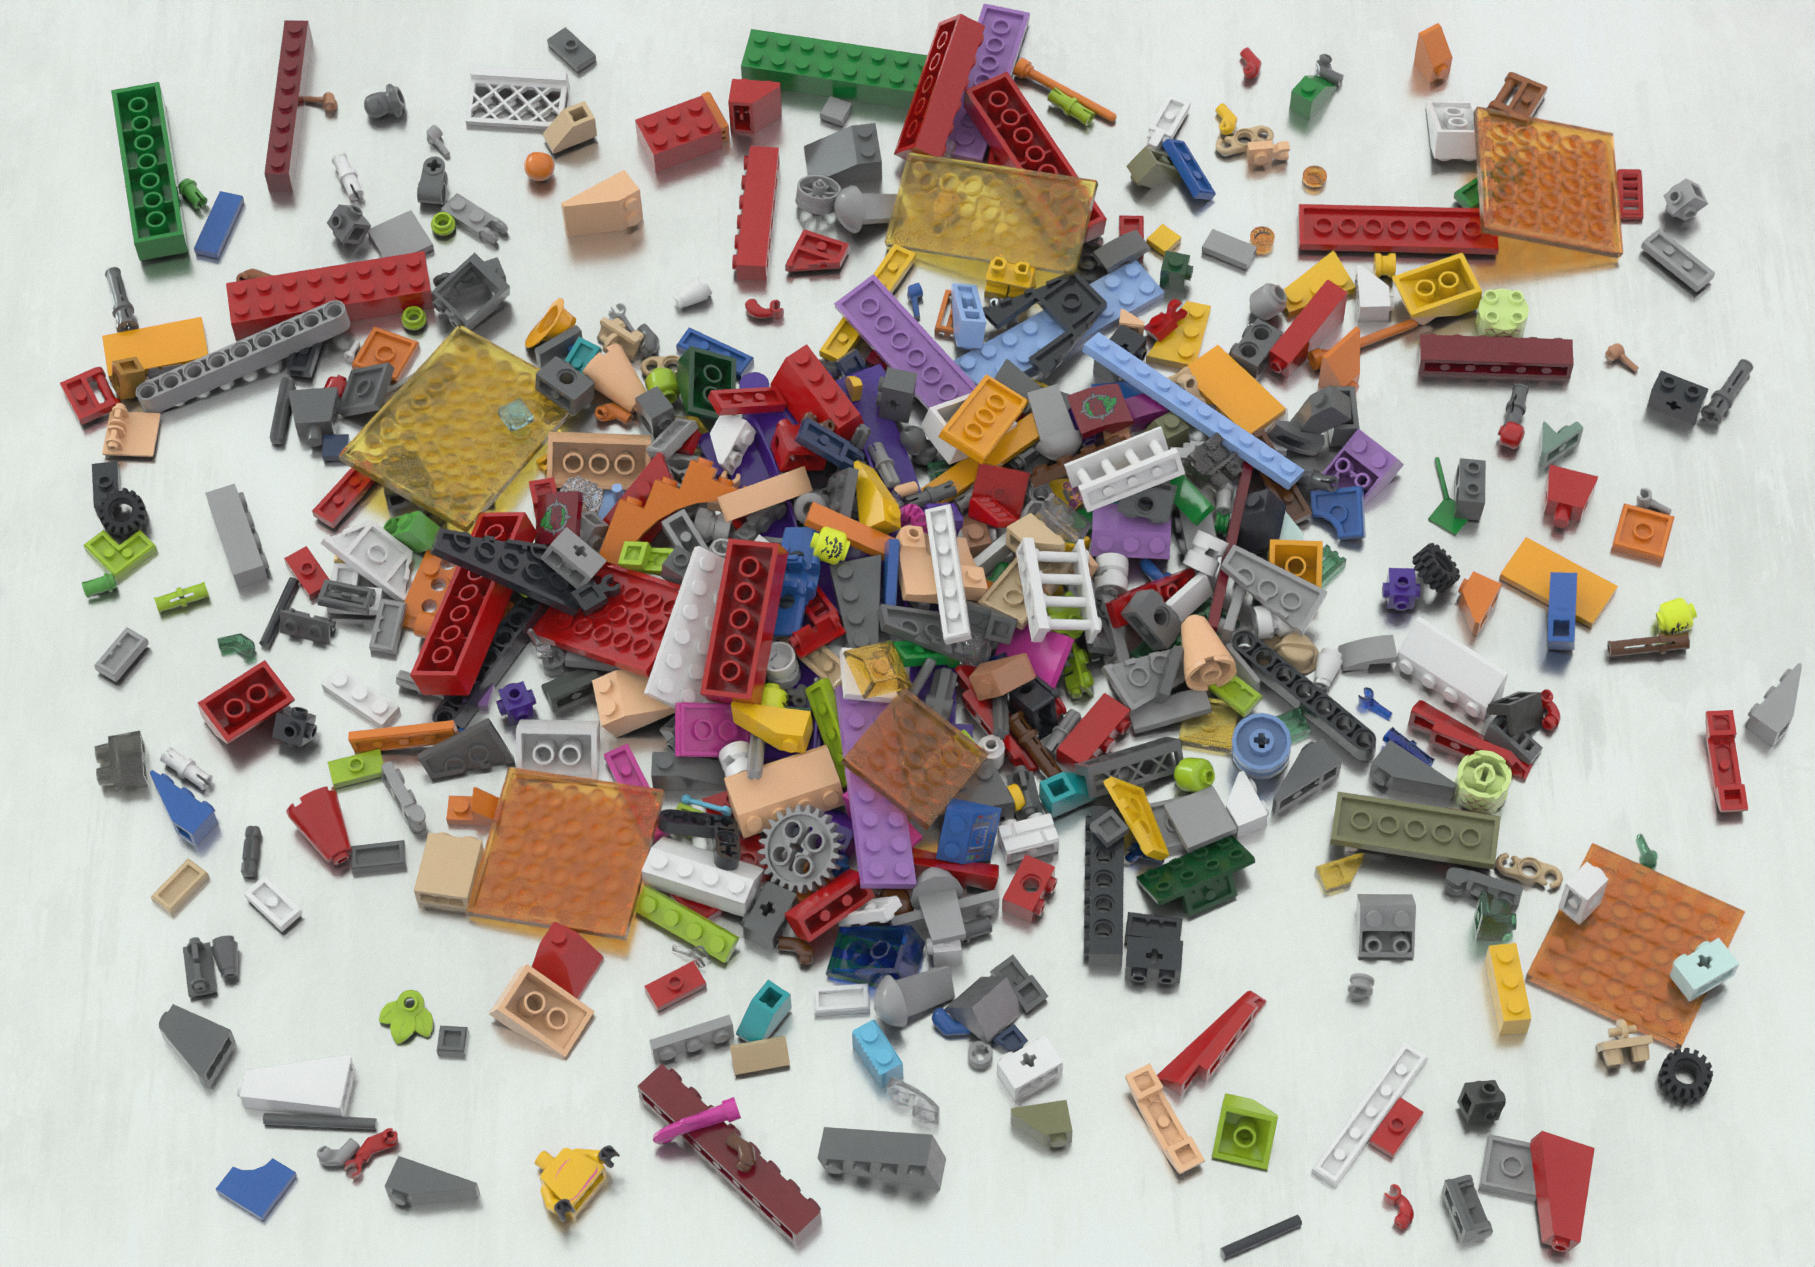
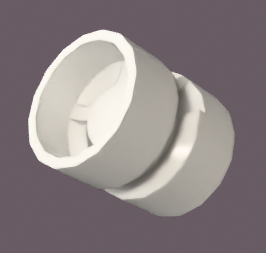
[694,507,736,543]
[1183,530,1229,577]
[1094,553,1129,599]
[1252,605,1295,640]
[766,642,801,690]
[719,741,749,777]

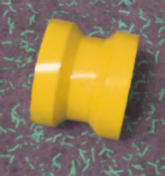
[1373,253,1396,278]

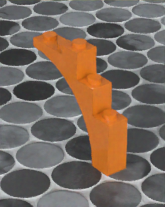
[599,457,747,565]

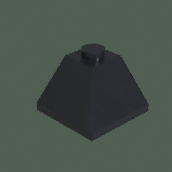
[1236,489,1287,554]

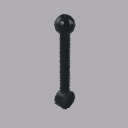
[1034,674,1061,699]

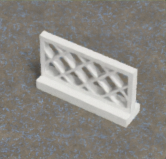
[465,66,569,130]

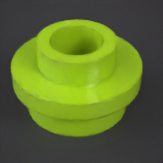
[431,212,456,236]
[401,306,427,330]

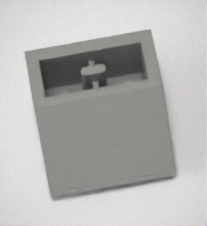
[1356,894,1416,958]

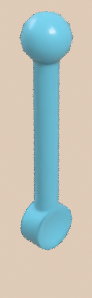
[681,794,733,816]

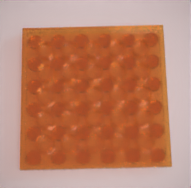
[1473,106,1623,259]
[466,767,666,941]
[1526,843,1745,1050]

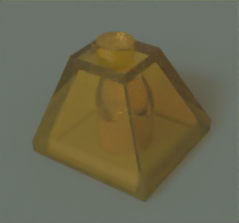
[843,640,913,699]

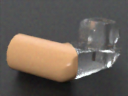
[891,481,918,509]

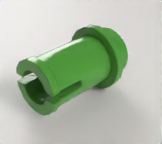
[178,178,208,209]
[82,572,117,598]

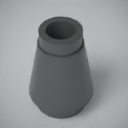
[211,935,238,979]

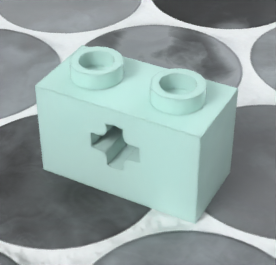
[1669,938,1739,1002]

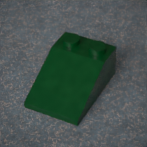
[677,346,736,421]

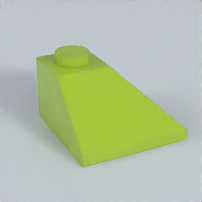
[1212,1093,1279,1169]

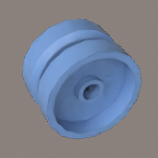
[1232,713,1292,780]

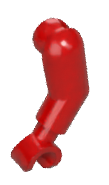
[344,1128,398,1180]

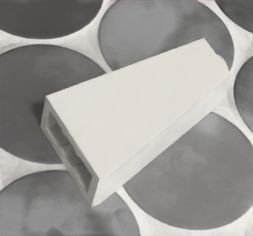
[237,1056,355,1117]

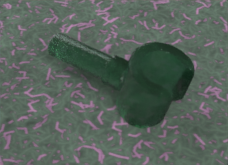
[1636,834,1658,871]

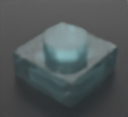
[498,398,533,432]

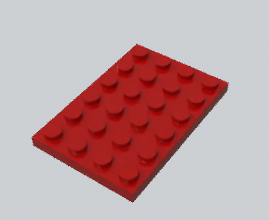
[529,562,681,678]

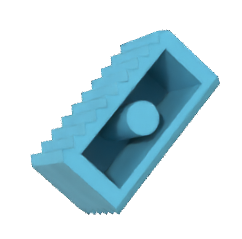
[852,1020,904,1088]

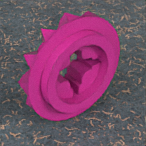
[900,504,928,534]

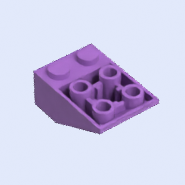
[1312,428,1404,506]

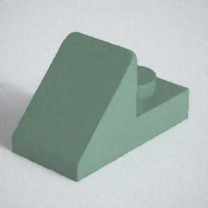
[1539,421,1584,467]

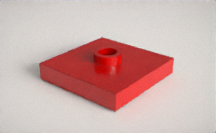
[968,463,1030,520]

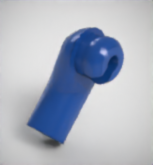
[1139,558,1171,581]
[931,1008,970,1036]

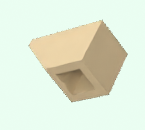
[543,101,597,154]
[1006,513,1065,563]

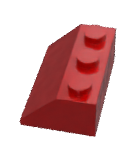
[197,660,295,744]

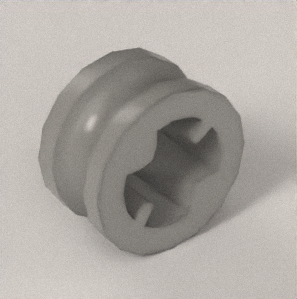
[1348,973,1375,997]
[968,1041,993,1068]

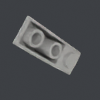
[1747,663,1802,746]

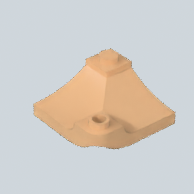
[896,525,988,604]

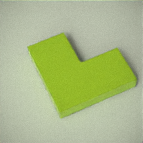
[83,530,157,581]

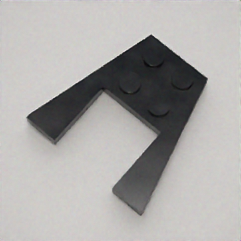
[983,270,1107,379]

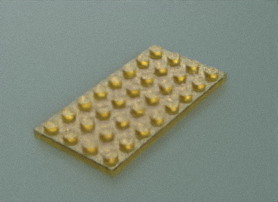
[884,152,1098,276]

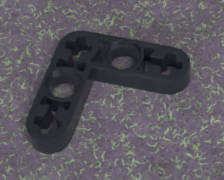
[658,809,741,871]

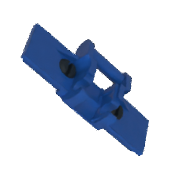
[773,527,821,636]

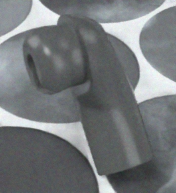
[1316,54,1344,86]

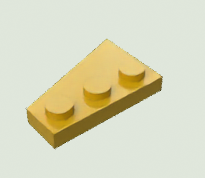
[1283,250,1356,318]

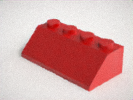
[770,344,864,441]

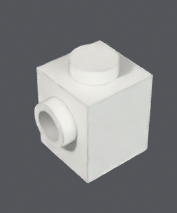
[926,938,961,967]

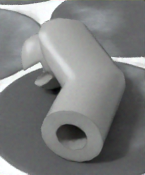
[316,1138,360,1166]

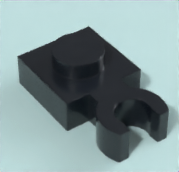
[571,574,621,616]

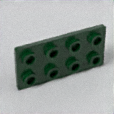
[1136,835,1256,917]

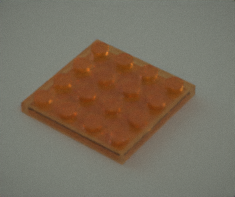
[841,687,989,830]

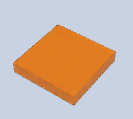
[351,326,420,384]
[1611,503,1675,563]

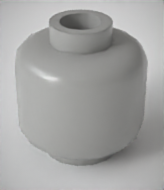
[1249,283,1287,320]
[794,492,827,524]

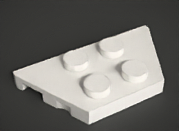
[320,520,413,602]

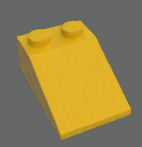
[1392,253,1482,318]

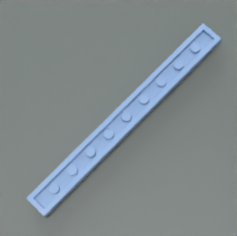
[1082,332,1305,490]

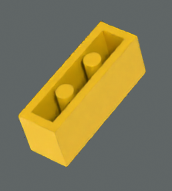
[1485,943,1532,1035]

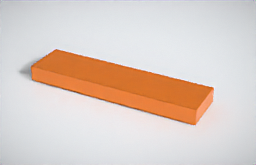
[348,720,459,754]

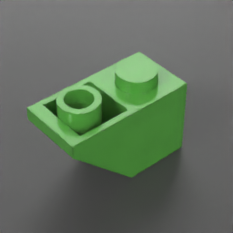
[383,510,440,553]

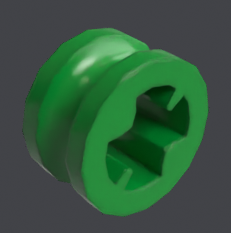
[1214,512,1230,537]

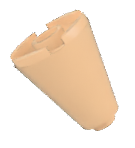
[582,343,647,413]
[1181,615,1237,691]

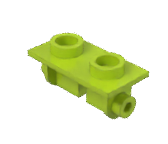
[1064,642,1095,699]

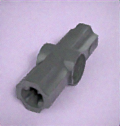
[919,668,957,749]

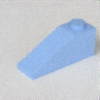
[951,283,987,350]

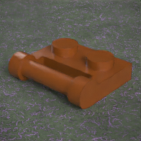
[1487,72,1548,126]

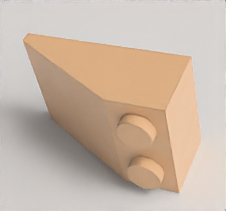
[561,170,643,236]
[592,669,675,738]
[489,964,595,1058]

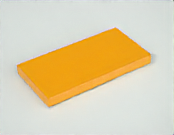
[102,317,208,381]
[1187,345,1286,434]
[938,374,1029,464]
[1499,537,1618,628]

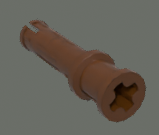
[1009,711,1063,778]

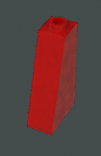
[1268,280,1348,378]
[1530,1131,1595,1252]

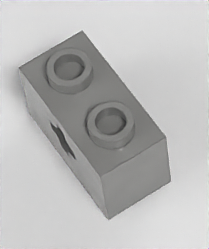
[540,527,607,589]

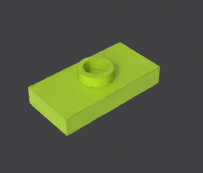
[1208,675,1262,718]
[327,749,384,788]

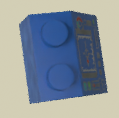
[936,797,1002,864]

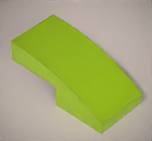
[618,541,674,576]

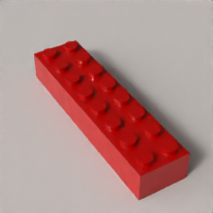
[963,71,1107,254]
[226,251,434,341]
[410,512,537,695]

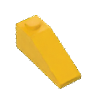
[854,460,901,534]
[731,701,813,753]

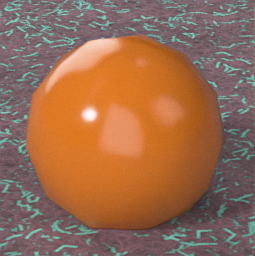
[524,152,555,182]

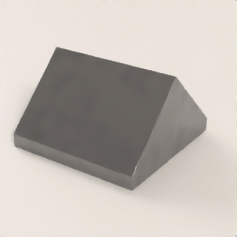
[945,977,1023,1044]

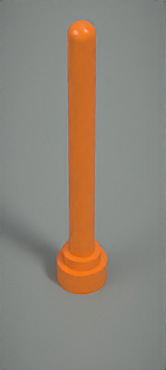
[1013,57,1117,122]
[1307,318,1419,371]

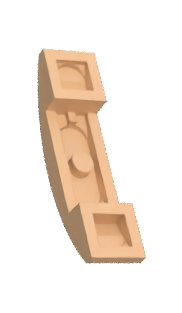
[717,466,813,522]
[1125,1063,1205,1174]

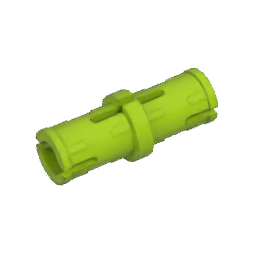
[1047,87,1095,126]
[154,582,209,613]

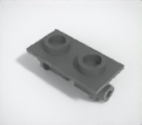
[1008,440,1052,474]
[280,608,336,644]
[1006,765,1043,821]
[183,937,216,997]

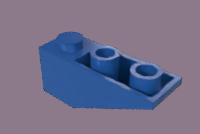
[1547,572,1577,650]
[150,770,218,846]

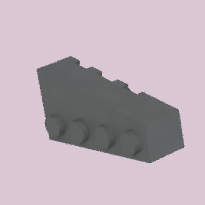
[830,555,882,651]
[904,759,1015,833]
[817,1127,946,1190]

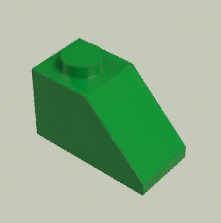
[1289,75,1337,120]

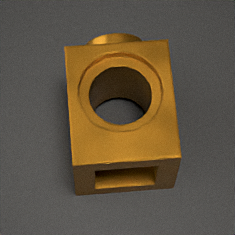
[112,357,145,400]

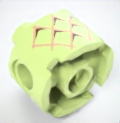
[1475,289,1529,338]
[1455,750,1512,814]

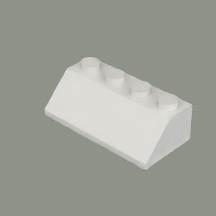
[1396,617,1508,721]
[641,837,765,917]

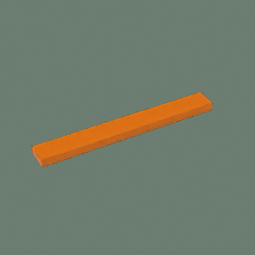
[804,502,993,602]

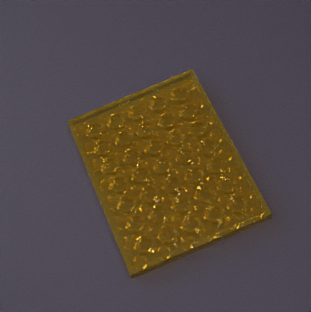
[339,324,571,532]

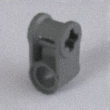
[417,156,448,204]

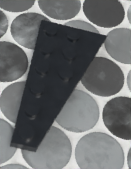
[430,528,579,617]

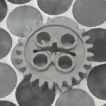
[758,804,845,894]

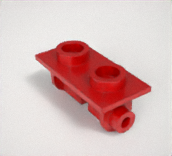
[788,611,847,659]

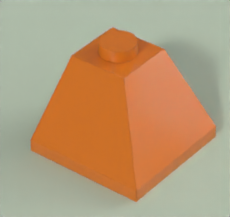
[1318,326,1360,393]

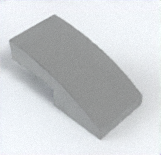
[1338,634,1398,671]

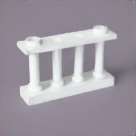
[1064,426,1185,512]
[1016,537,1102,644]

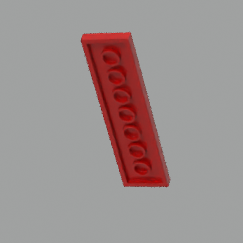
[1298,204,1499,255]

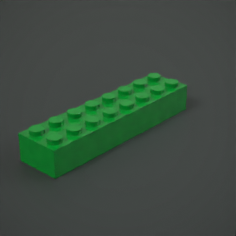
[741,29,927,109]
[111,82,189,261]

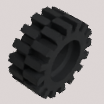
[98,488,148,538]
[1412,543,1461,593]
[1658,1048,1713,1103]

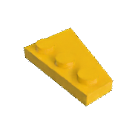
[1146,301,1211,369]
[1103,776,1170,861]

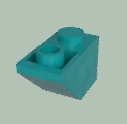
[1039,771,1099,818]
[736,980,792,1042]

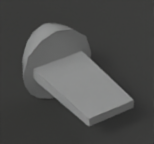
[834,185,909,233]
[1027,384,1083,461]
[910,867,966,945]
[874,965,955,1026]

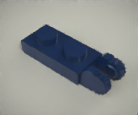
[794,417,865,470]

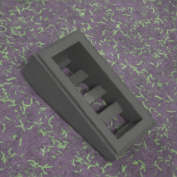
[1484,715,1543,765]

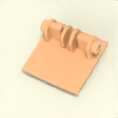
[102,403,161,457]

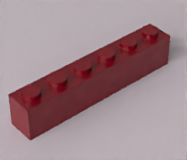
[1417,334,1574,379]

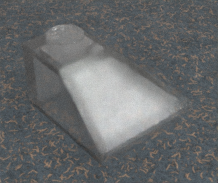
[1033,492,1092,544]

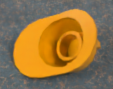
[525,298,576,348]

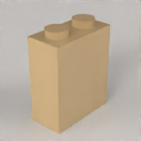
[414,832,485,910]

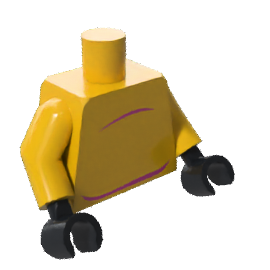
[535,1145,620,1222]

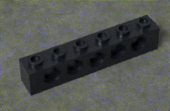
[1083,806,1124,966]

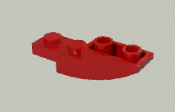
[1105,568,1196,628]

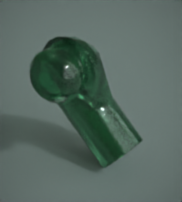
[217,633,255,655]

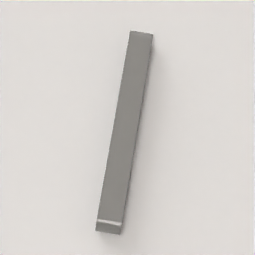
[136,300,351,413]

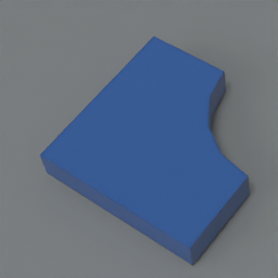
[1311,486,1366,541]
[216,1158,297,1221]

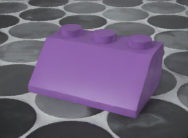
[1091,504,1171,559]

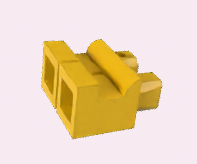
[984,256,1036,299]

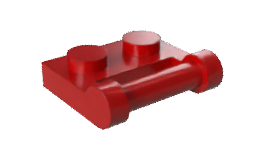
[60,367,121,425]

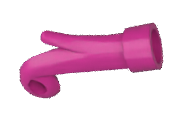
[653,1097,741,1145]

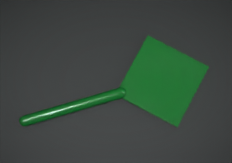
[1428,457,1469,536]

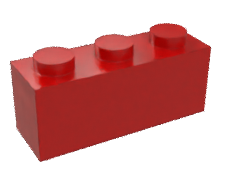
[1056,693,1131,773]
[784,869,875,942]

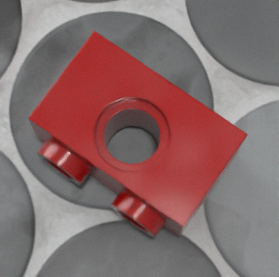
[1002,854,1058,923]

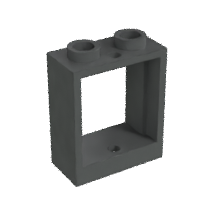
[432,252,510,334]

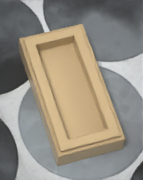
[151,858,209,916]
[730,1036,790,1075]

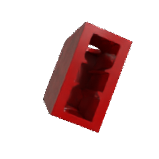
[771,419,827,472]
[1544,465,1598,528]

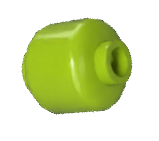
[645,367,680,404]
[1174,757,1215,793]

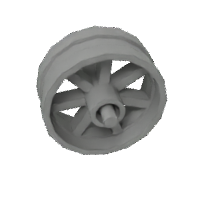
[795,175,841,215]

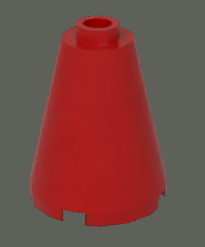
[286,786,352,865]

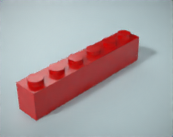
[732,146,780,281]

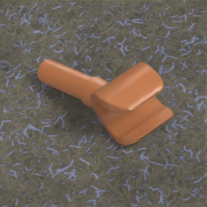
[304,92,337,111]
[1605,343,1639,372]

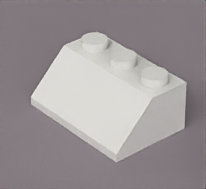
[516,719,600,781]

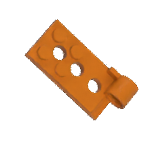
[402,548,457,639]

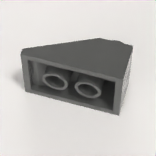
[804,123,882,184]

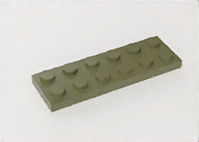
[1330,792,1501,870]

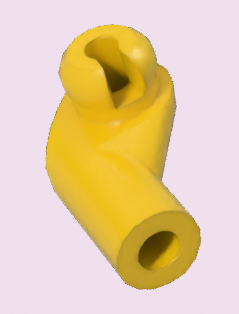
[1215,103,1238,135]

